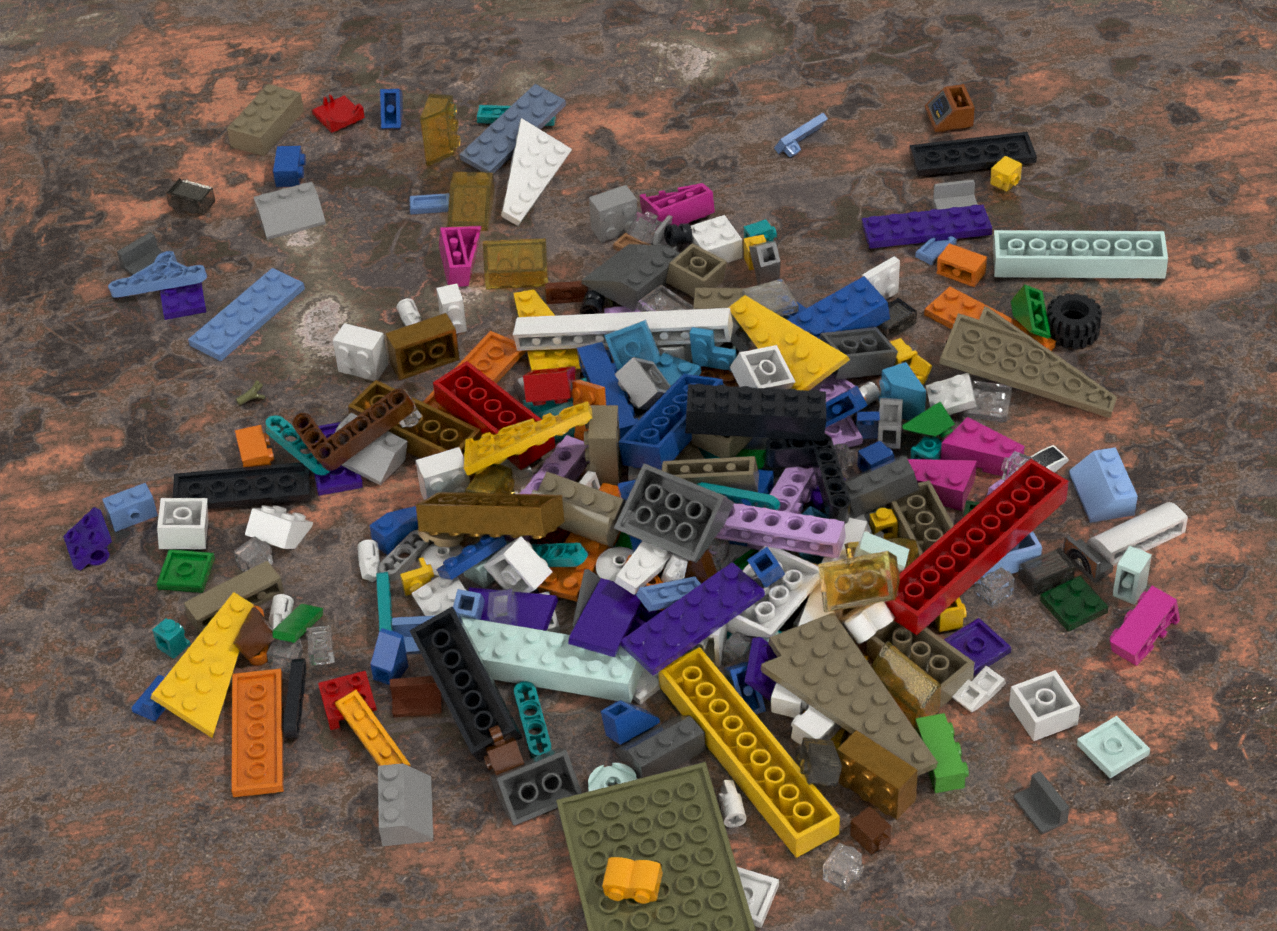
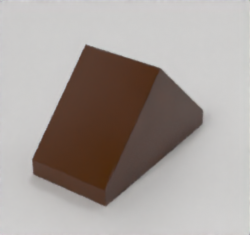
[233,607,275,659]

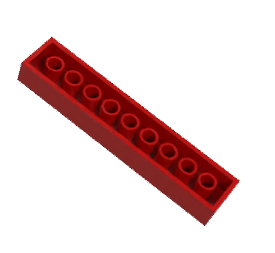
[879,458,1069,635]

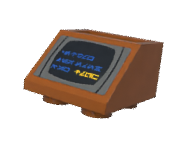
[925,84,975,132]

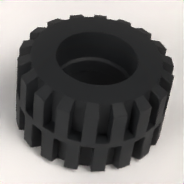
[1047,293,1102,349]

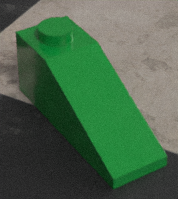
[1010,284,1051,339]

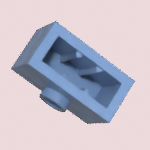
[102,483,158,532]

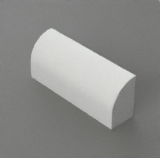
[1087,502,1188,567]

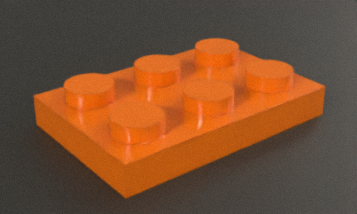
[571,380,606,441]

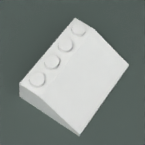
[727,546,827,638]

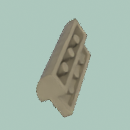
[531,471,626,548]

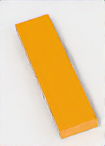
[335,690,411,767]

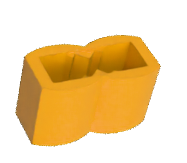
[602,857,663,904]

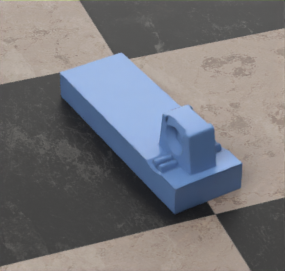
[774,113,828,158]
[636,577,701,612]

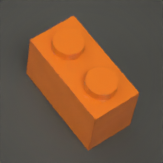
[937,243,987,287]
[235,425,274,467]

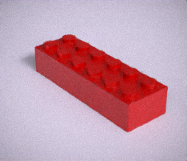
[433,361,555,470]

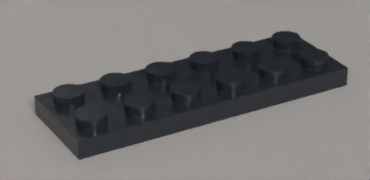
[909,132,1037,176]
[173,462,310,509]

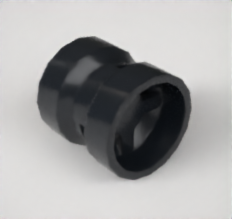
[664,223,692,245]
[580,290,605,315]

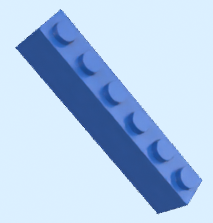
[577,342,639,440]

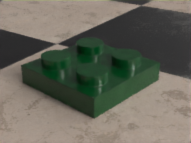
[1040,576,1109,632]

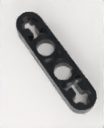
[284,658,307,739]

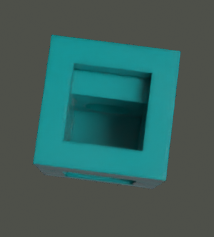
[744,219,777,241]
[911,436,942,460]
[152,618,191,659]

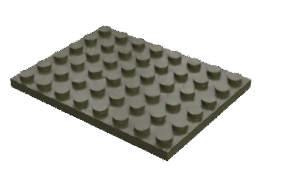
[556,762,756,931]

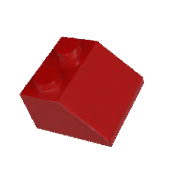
[523,366,576,405]

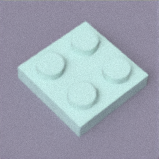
[1077,716,1150,778]

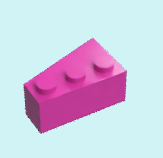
[639,183,715,229]
[439,226,481,287]
[941,417,1025,477]
[908,459,977,511]
[1110,586,1180,666]

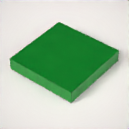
[156,549,215,593]

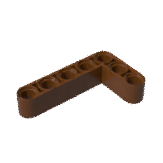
[292,388,414,471]

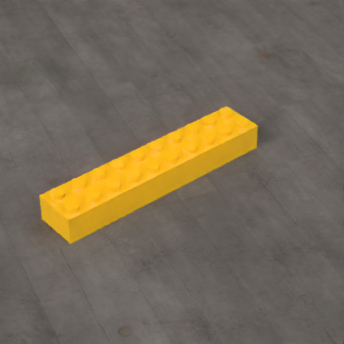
[658,647,840,858]

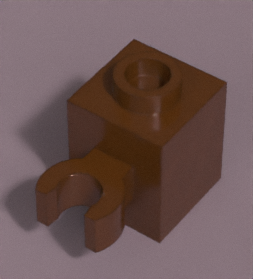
[483,725,525,775]

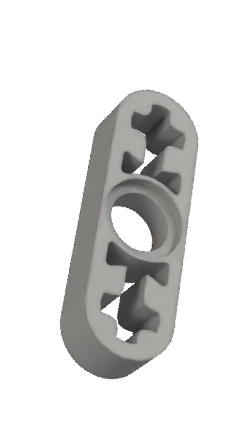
[379,530,430,582]

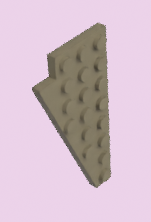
[939,306,1117,418]
[760,613,938,776]

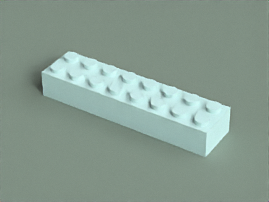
[993,230,1168,279]
[461,617,644,703]

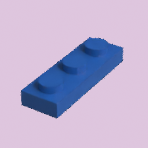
[436,534,507,580]

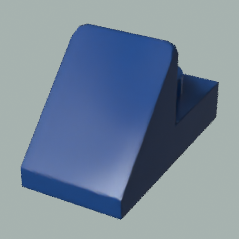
[855,411,880,439]

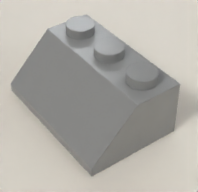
[253,182,326,240]
[335,413,407,485]
[378,763,434,846]

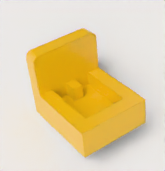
[909,355,932,385]
[400,557,434,596]

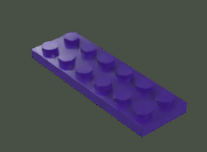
[862,205,992,249]
[621,562,765,676]

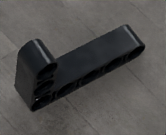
[765,434,851,524]

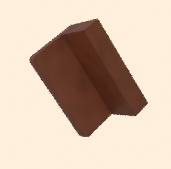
[545,281,588,304]
[390,676,442,717]

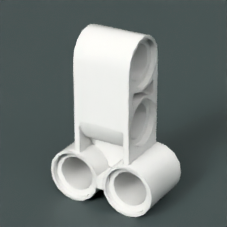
[839,597,895,644]

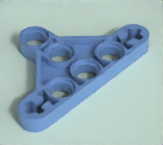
[108,251,207,298]

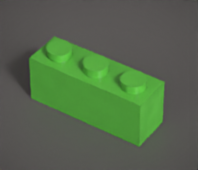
[915,713,969,793]

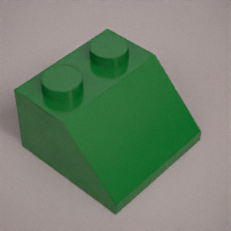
[901,401,955,439]

